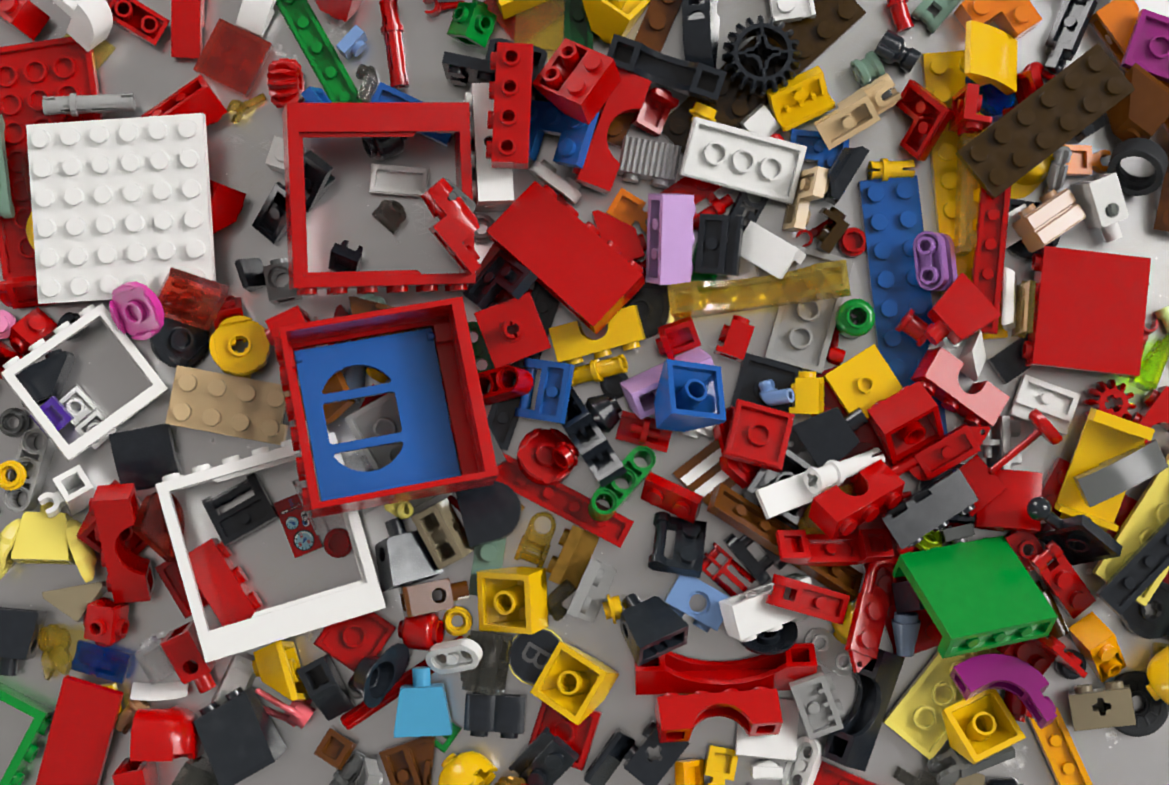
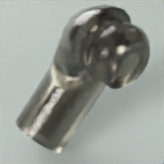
[356,64,378,103]
[547,579,576,621]

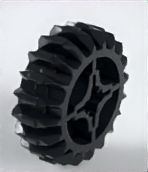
[722,15,802,96]

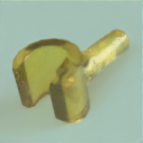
[227,93,266,123]

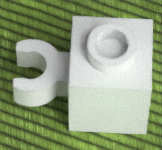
[38,464,95,518]

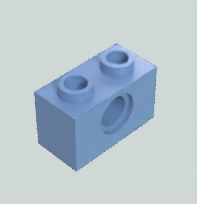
[664,574,730,633]

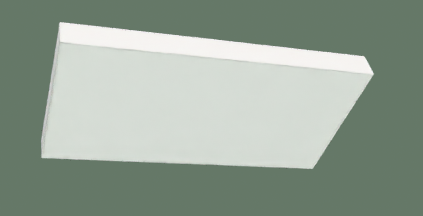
[679,117,807,204]

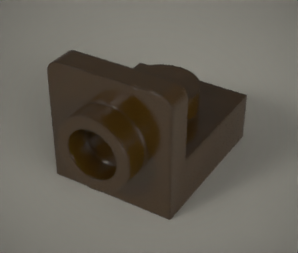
[816,206,850,254]

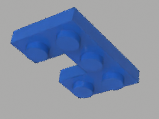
[529,100,600,169]

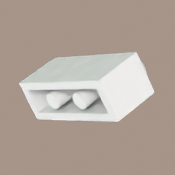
[719,573,812,642]

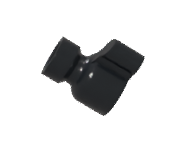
[874,29,921,73]

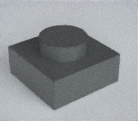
[940,523,975,545]

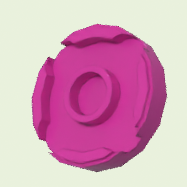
[109,281,164,340]

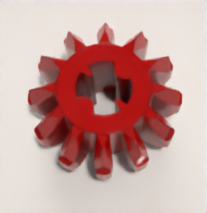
[267,58,305,108]
[1083,379,1136,420]

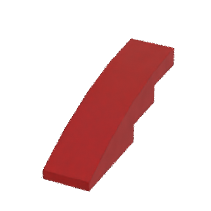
[171,0,205,59]

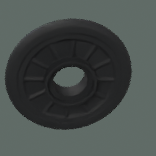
[1104,671,1169,737]

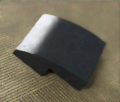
[109,424,182,491]

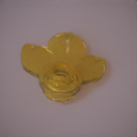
[37,624,72,680]

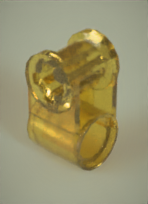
[514,511,557,568]

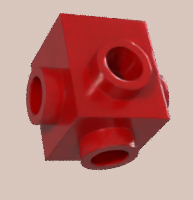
[83,597,130,647]

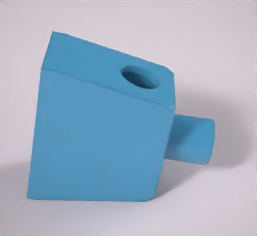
[394,666,453,738]

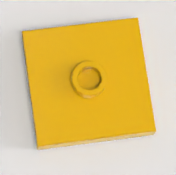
[823,344,903,419]

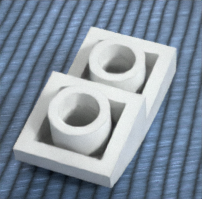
[235,0,276,38]
[59,384,118,450]

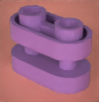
[913,231,958,291]

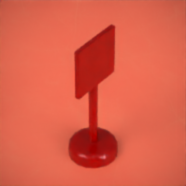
[959,408,1063,517]

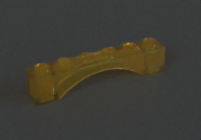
[667,259,851,321]

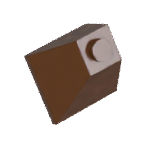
[1107,62,1169,141]

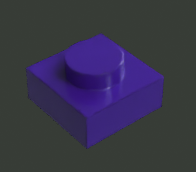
[30,396,74,434]

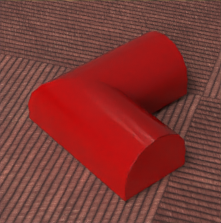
[895,79,955,161]

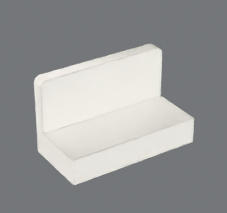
[741,221,806,280]

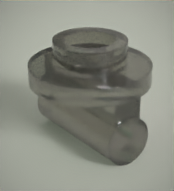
[372,200,406,235]

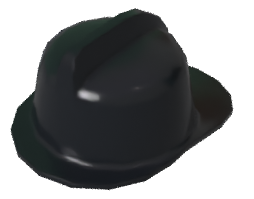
[348,643,410,708]

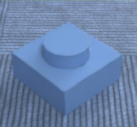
[336,25,368,61]

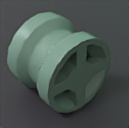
[850,51,885,87]

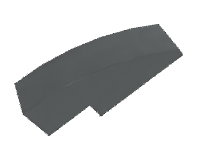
[1073,439,1168,507]

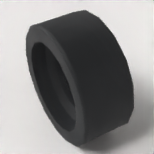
[1107,137,1168,196]

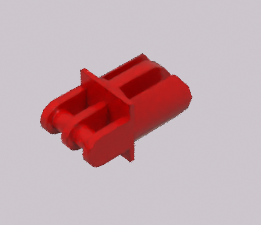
[702,542,756,597]

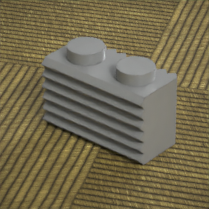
[617,136,682,188]

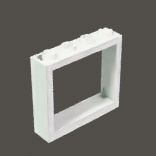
[1,303,168,462]

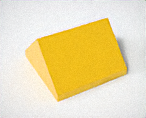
[942,689,1026,765]

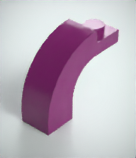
[950,654,1057,729]

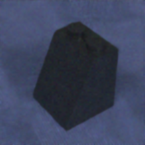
[193,686,287,785]

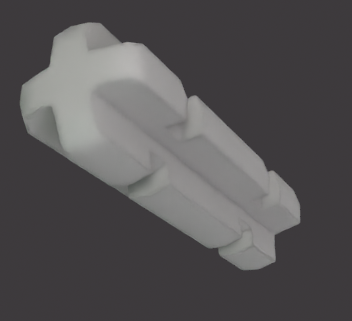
[1043,146,1072,195]

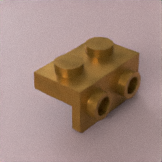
[546,525,599,590]

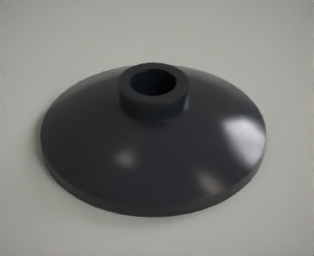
[739,621,798,655]

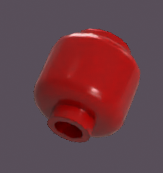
[398,612,444,651]

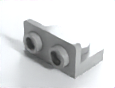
[566,558,617,623]
[789,665,846,740]

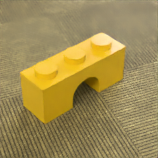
[549,305,646,365]

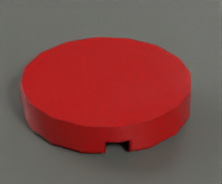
[516,428,574,486]

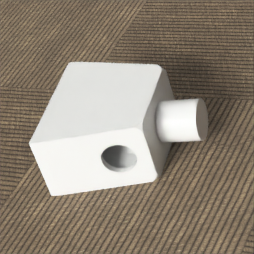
[1070,172,1129,243]

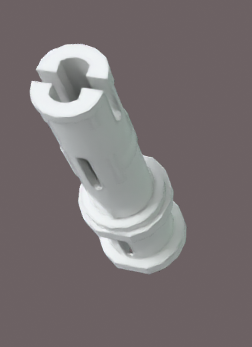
[803,447,885,494]

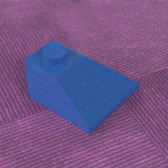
[654,359,726,432]

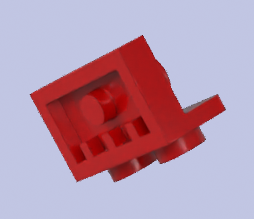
[948,83,993,138]

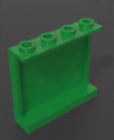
[892,535,1058,659]

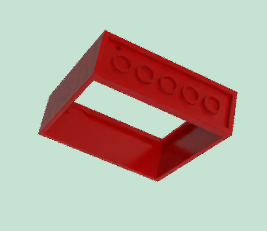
[282,102,476,296]

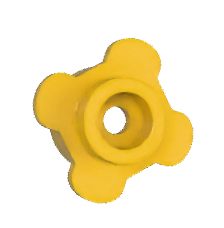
[602,594,623,624]

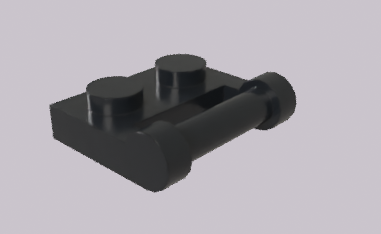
[202,472,279,547]
[648,512,707,578]

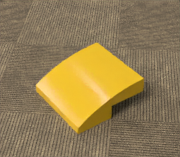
[964,20,1018,95]

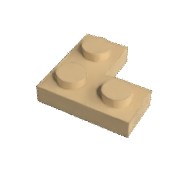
[782,166,829,232]

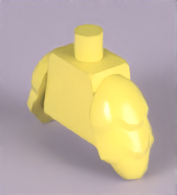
[0,502,97,583]

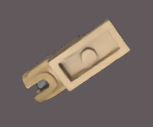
[814,73,902,150]

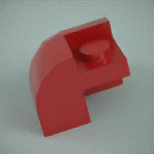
[130,706,204,762]

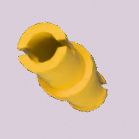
[571,354,628,387]

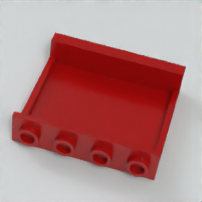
[1022,246,1151,378]

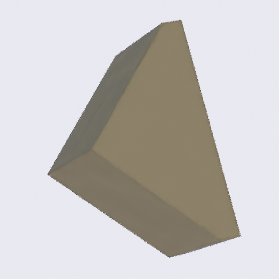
[42,581,107,622]

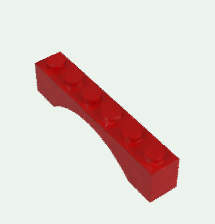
[634,643,817,695]

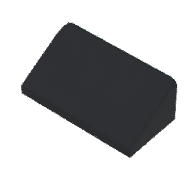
[584,728,635,785]

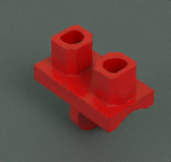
[615,410,672,453]

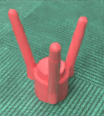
[255,688,316,729]

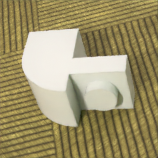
[52,0,113,52]

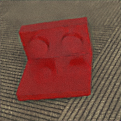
[996,635,1088,678]

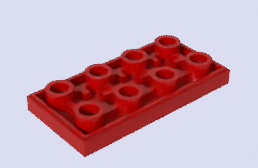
[36,675,124,785]

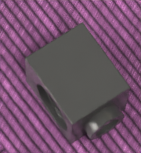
[263,258,303,305]

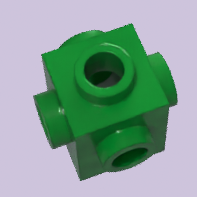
[447,0,497,48]

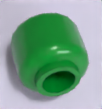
[835,298,875,338]

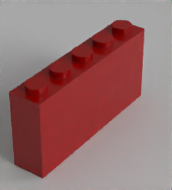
[486,181,645,335]

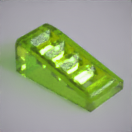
[1126,333,1169,392]

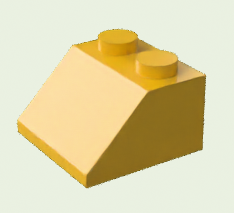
[476,566,549,635]

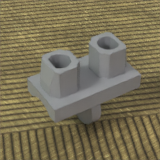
[981,416,1022,469]

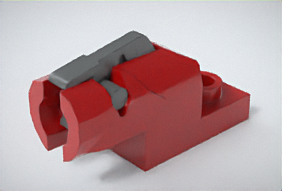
[420,177,481,276]

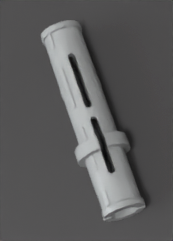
[42,93,136,117]

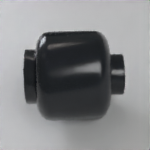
[361,137,407,161]

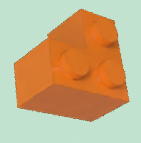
[954,0,1042,40]

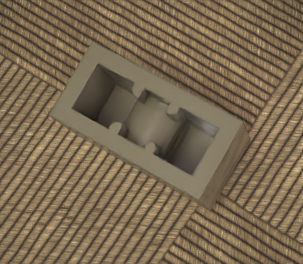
[411,498,475,570]
[1068,681,1136,731]

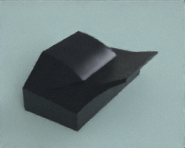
[824,146,870,206]

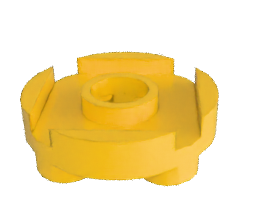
[209,316,271,376]

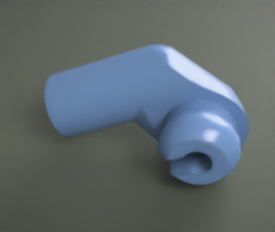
[758,379,795,406]

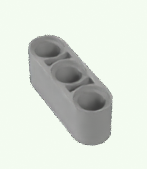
[3,428,56,512]

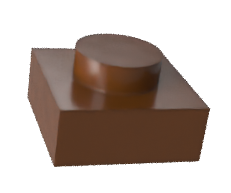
[314,728,357,771]

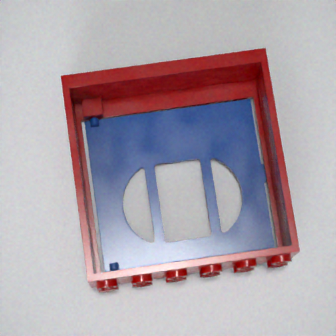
[274,296,499,518]

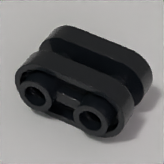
[723,533,788,586]

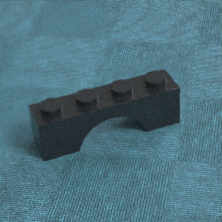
[607,34,727,105]
[822,648,905,772]

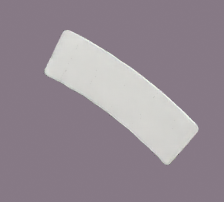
[130,681,189,701]

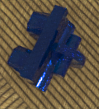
[70,640,132,684]

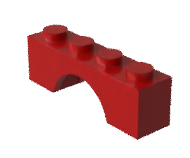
[572,68,651,194]
[89,483,155,604]
[655,686,783,743]

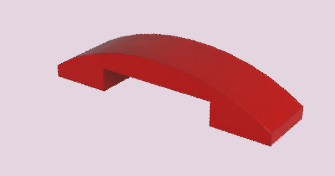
[775,529,894,566]

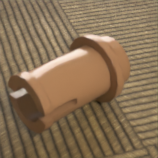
[115,699,150,734]

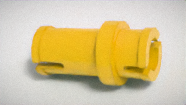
[867,158,915,181]

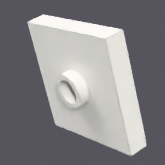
[735,698,799,762]

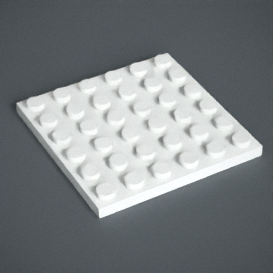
[26,113,217,304]

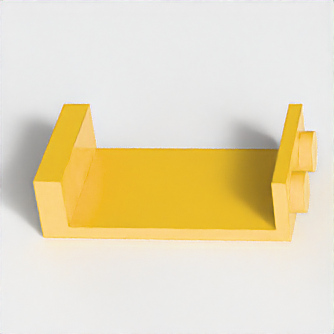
[1054,408,1155,532]

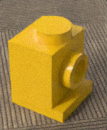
[789,371,825,414]

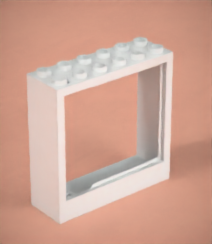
[155,429,387,663]

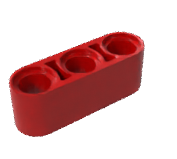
[445,365,533,406]

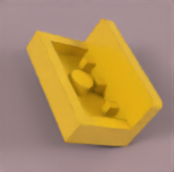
[766,66,836,132]

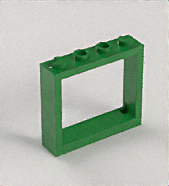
[0,682,55,785]

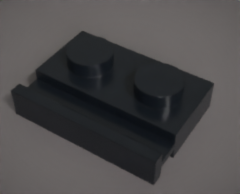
[694,213,744,276]
[508,726,579,785]

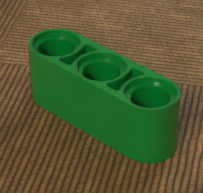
[588,446,656,522]

